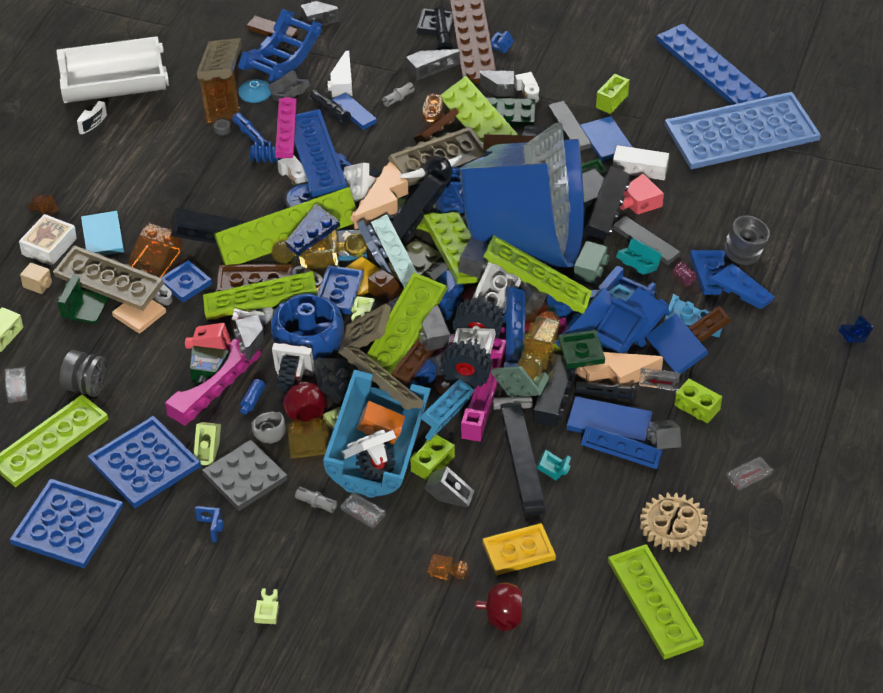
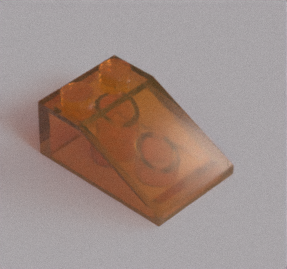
[200,71,240,123]
[127,223,183,278]

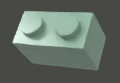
[574,241,609,284]

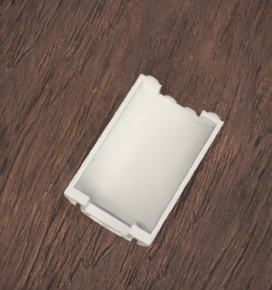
[57,36,169,103]

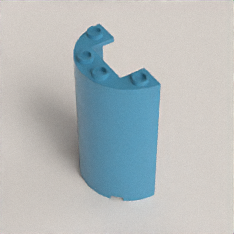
[323,370,430,498]

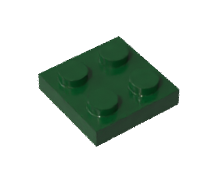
[558,330,605,369]

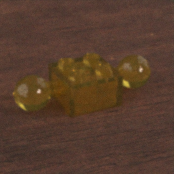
[271,225,368,269]
[518,311,560,379]

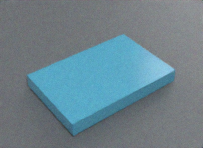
[81,211,124,256]

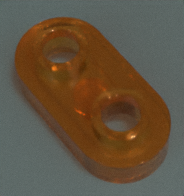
[422,94,443,122]

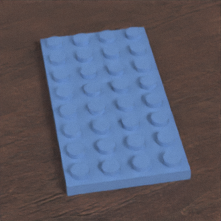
[665,92,821,169]

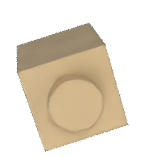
[20,262,52,294]

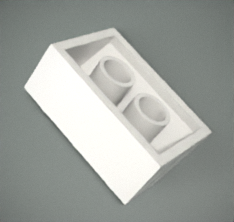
[471,261,522,322]

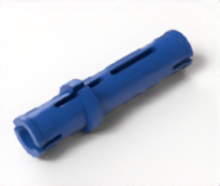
[232,113,269,146]

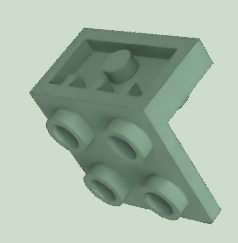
[491,366,549,397]

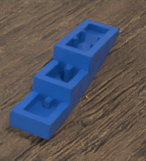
[555,287,614,349]

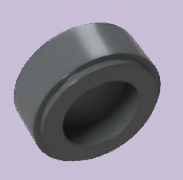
[213,119,231,135]

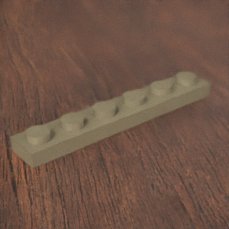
[342,347,424,410]

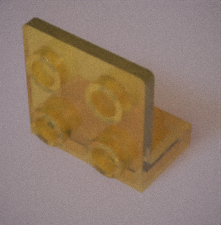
[287,418,329,459]

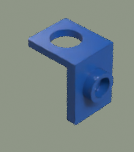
[195,506,224,543]

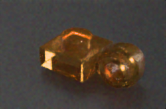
[427,554,469,580]

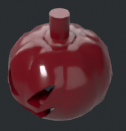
[283,380,327,424]
[476,582,522,631]

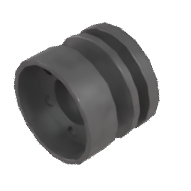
[723,215,770,265]
[60,350,108,397]

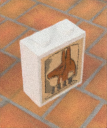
[19,214,77,266]

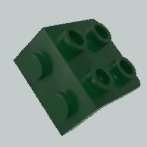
[57,276,109,324]

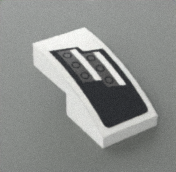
[77,101,107,134]

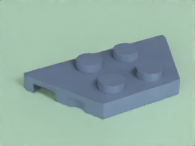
[357,220,393,275]

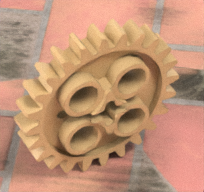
[640,493,708,552]

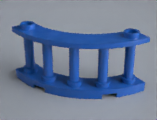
[238,9,322,81]

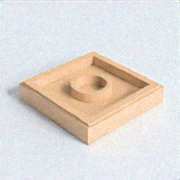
[112,300,166,334]

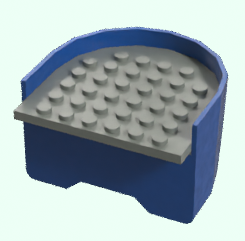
[460,123,584,267]

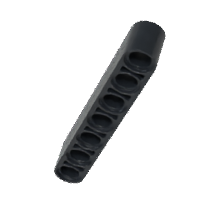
[500,403,545,516]

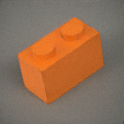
[357,401,405,445]

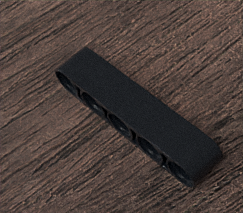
[391,174,446,245]

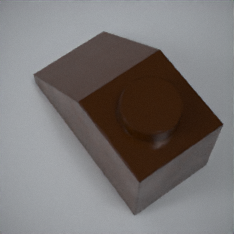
[368,269,403,310]

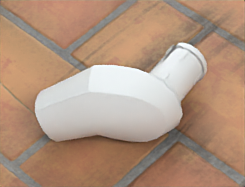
[232,307,275,327]

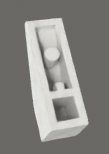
[328,51,352,98]

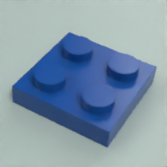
[160,260,212,303]

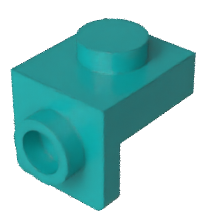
[536,450,571,480]

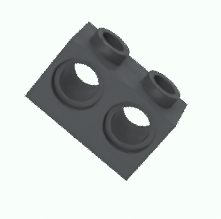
[646,420,681,449]

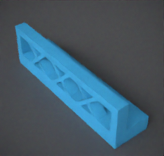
[421,378,475,441]

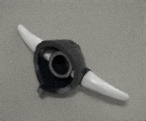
[399,155,462,185]

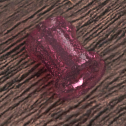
[673,262,697,286]

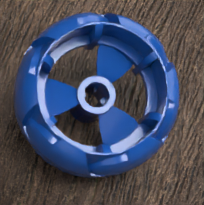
[271,294,344,362]

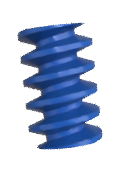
[250,140,283,164]

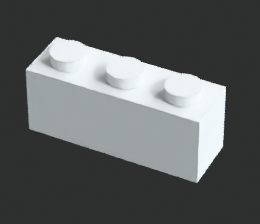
[613,145,669,180]

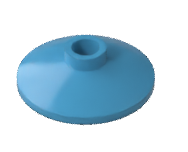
[238,79,271,103]

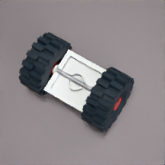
[440,298,504,389]

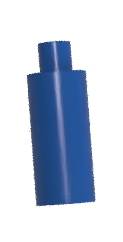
[240,379,266,414]

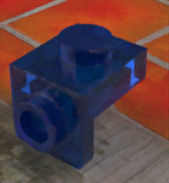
[838,316,873,343]

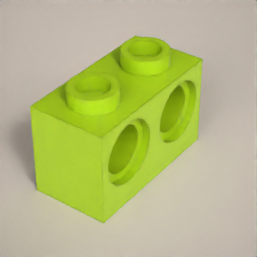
[596,74,629,114]
[675,379,722,424]
[410,434,455,481]

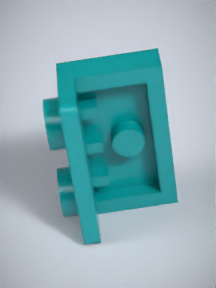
[616,238,662,274]

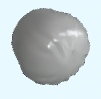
[251,411,286,444]

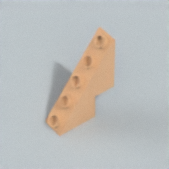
[351,162,408,229]
[577,352,663,386]

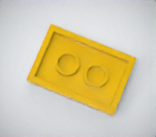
[482,523,556,576]

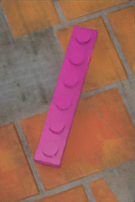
[275,97,296,158]

